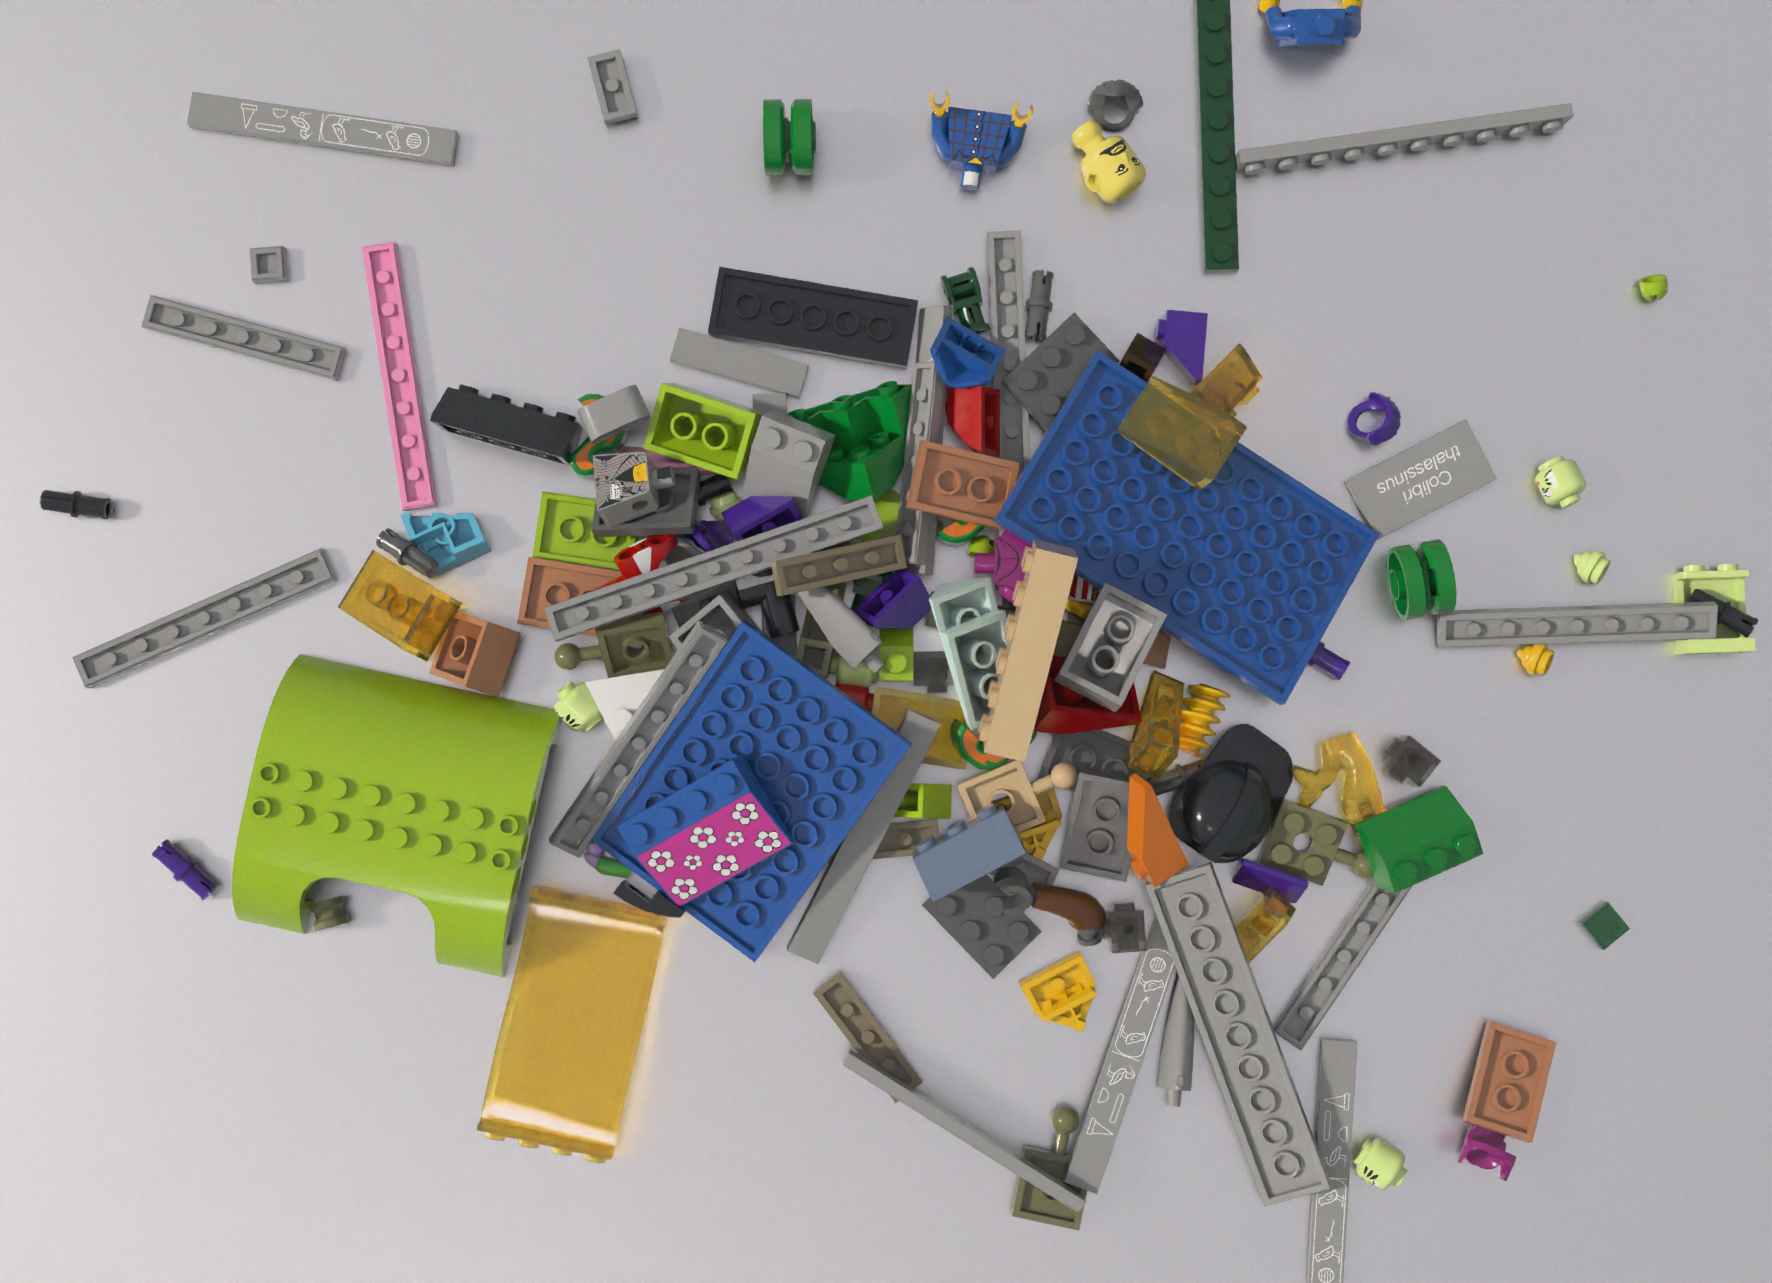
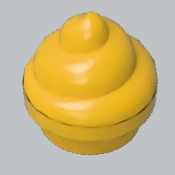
[1517,644,1555,676]

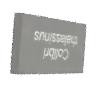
[1344,419,1497,540]

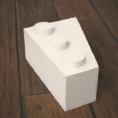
[585,669,664,741]

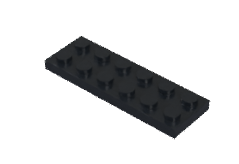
[708,266,918,368]

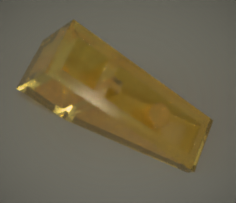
[1128,670,1184,780]
[1235,886,1296,963]

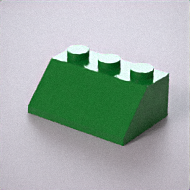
[1355,785,1484,893]

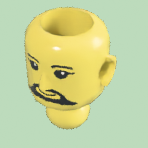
[1072,120,1146,204]

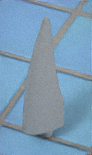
[797,586,885,673]
[1157,972,1194,1107]

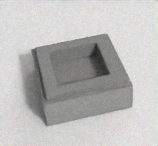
[250,246,288,284]

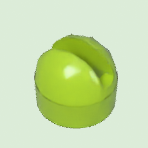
[1639,274,1668,301]
[967,535,995,559]

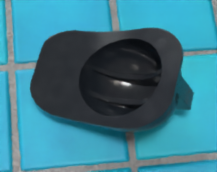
[1169,724,1293,863]

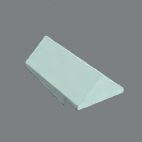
[929,577,1008,731]

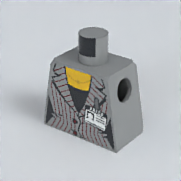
[593,452,676,528]

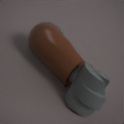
[993,867,1106,946]

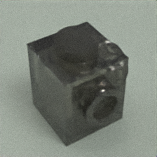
[913,651,955,693]
[1380,735,1441,787]
[1101,902,1147,953]

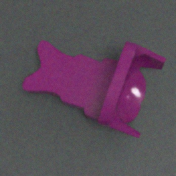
[1457,1125,1517,1181]

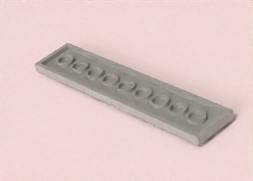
[1145,862,1331,1207]

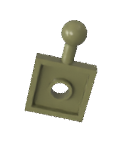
[554,612,674,678]
[1258,797,1373,886]
[1011,1106,1087,1230]

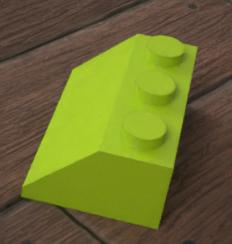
[643,383,766,479]

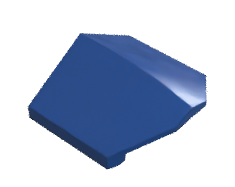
[930,316,1006,389]

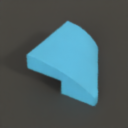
[400,513,491,579]

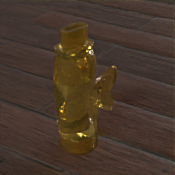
[1292,730,1385,837]

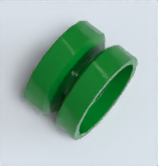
[763,99,816,175]
[1387,539,1457,621]

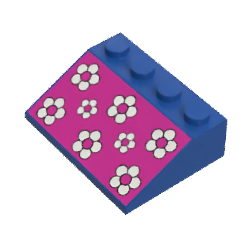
[617,753,795,908]

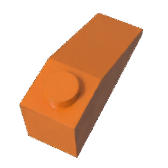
[1127,773,1189,887]

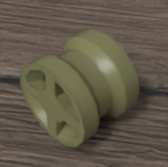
[309,896,349,931]

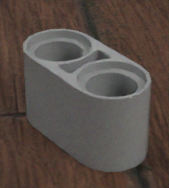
[578,385,651,444]

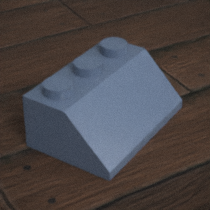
[912,804,1026,902]

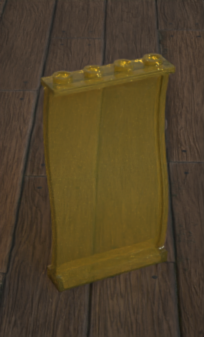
[476,884,668,1163]

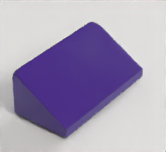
[1232,858,1309,903]

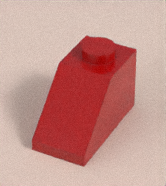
[945,386,1000,457]

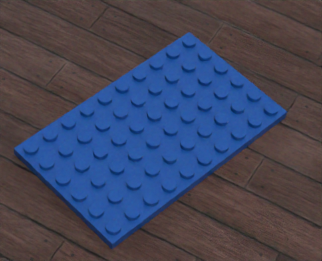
[993,350,1379,705]

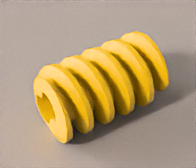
[1168,683,1231,759]

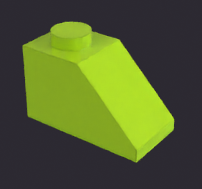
[879,628,914,682]
[894,783,952,819]

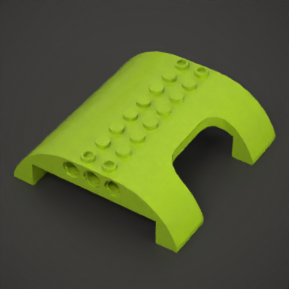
[232,654,563,978]

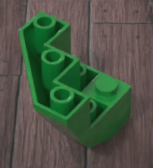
[786,381,912,501]

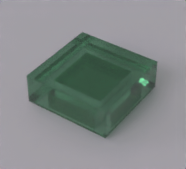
[1579,902,1630,950]

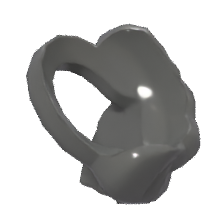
[1087,79,1144,131]

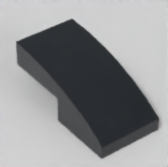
[613,879,686,918]

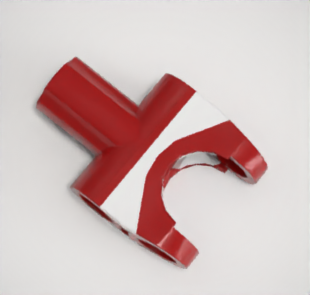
[591,534,688,614]

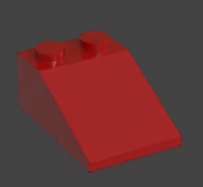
[1033,655,1142,735]

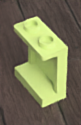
[1672,564,1756,655]

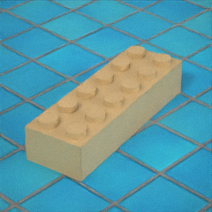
[978,539,1078,762]

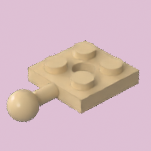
[957,760,1078,833]

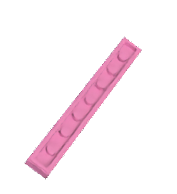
[362,241,438,511]

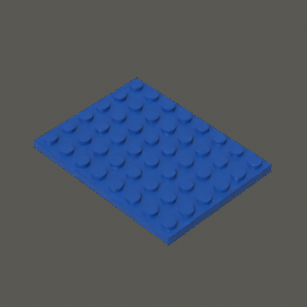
[591,620,913,963]

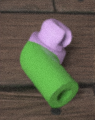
[584,842,630,878]

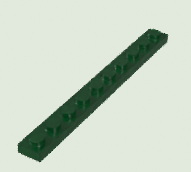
[1195,0,1239,273]

